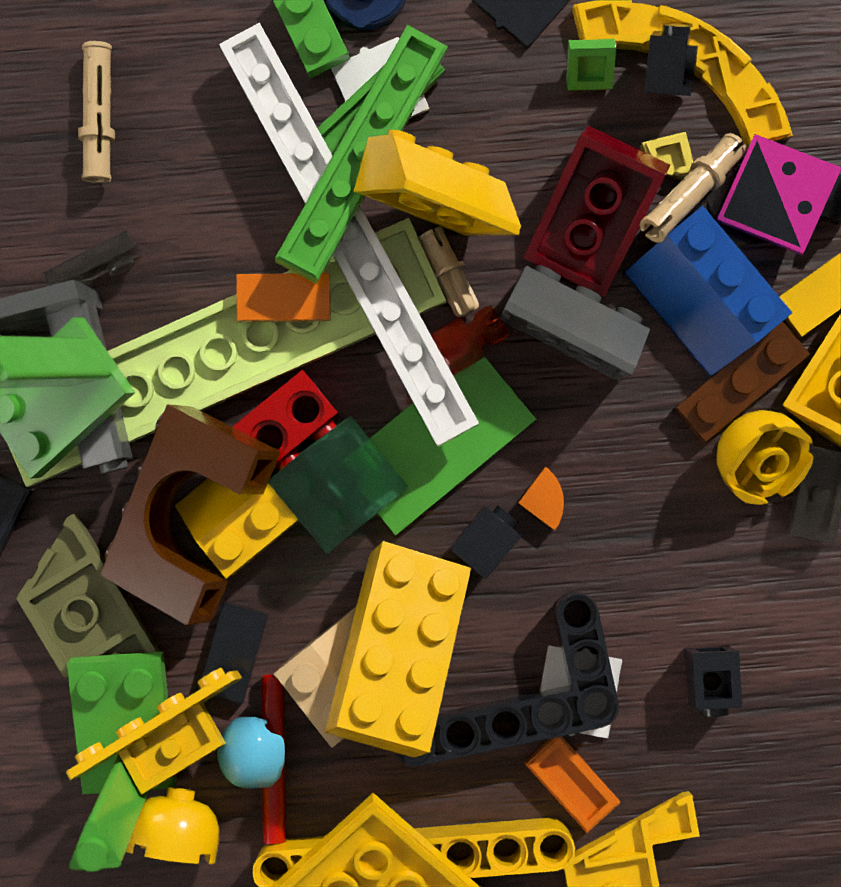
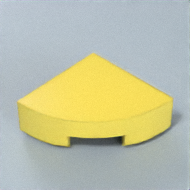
[640,132,693,180]

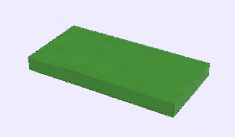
[338,349,536,535]

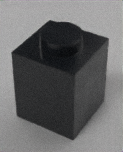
[449,505,522,579]

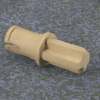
[418,226,479,317]

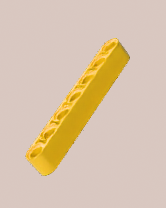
[252,818,575,887]

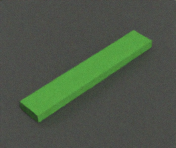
[275,25,448,284]

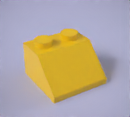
[175,478,303,579]

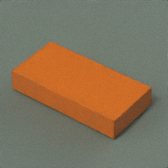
[237,273,331,322]
[524,736,621,833]

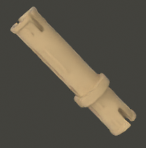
[78,41,115,183]
[640,133,747,243]

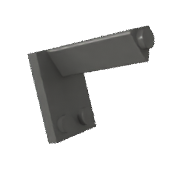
[0,280,133,474]

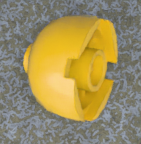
[716,410,813,505]
[126,787,219,864]

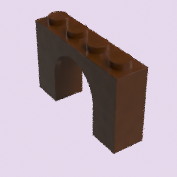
[100,404,281,625]

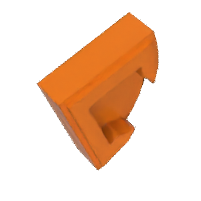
[518,467,564,530]

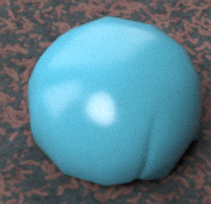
[217,717,285,789]

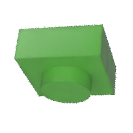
[566,39,616,90]

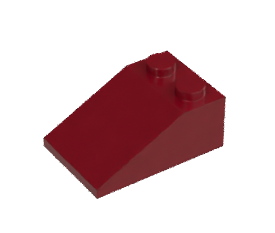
[523,126,670,297]

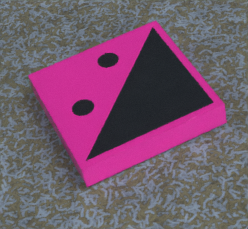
[717,134,841,255]

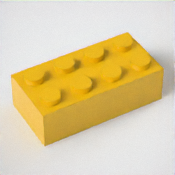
[324,541,471,758]

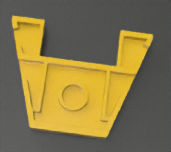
[564,791,700,887]

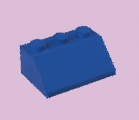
[623,206,793,376]

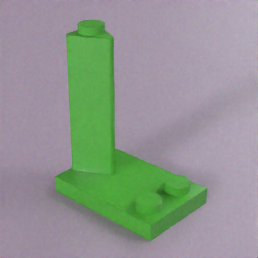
[0,317,135,479]
[67,651,177,872]

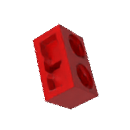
[233,370,340,473]

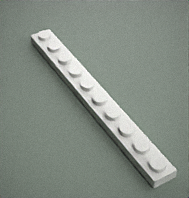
[219,23,479,447]

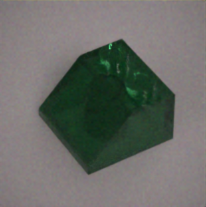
[268,416,409,554]

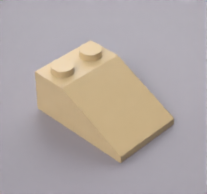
[274,607,356,748]

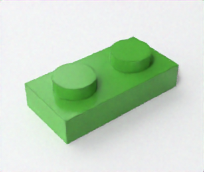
[273,0,350,78]

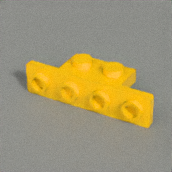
[66,668,242,795]

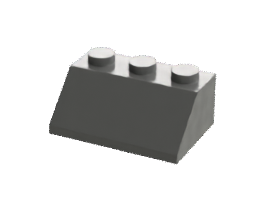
[499,265,650,382]

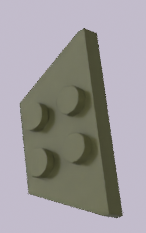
[16,514,168,677]

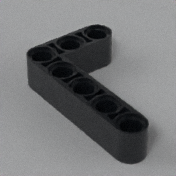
[395,591,619,766]

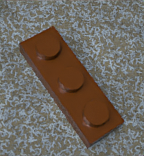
[674,321,810,442]

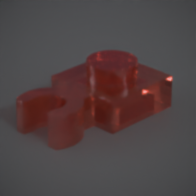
[430,305,509,376]

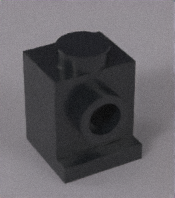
[644,23,698,96]
[684,646,742,717]

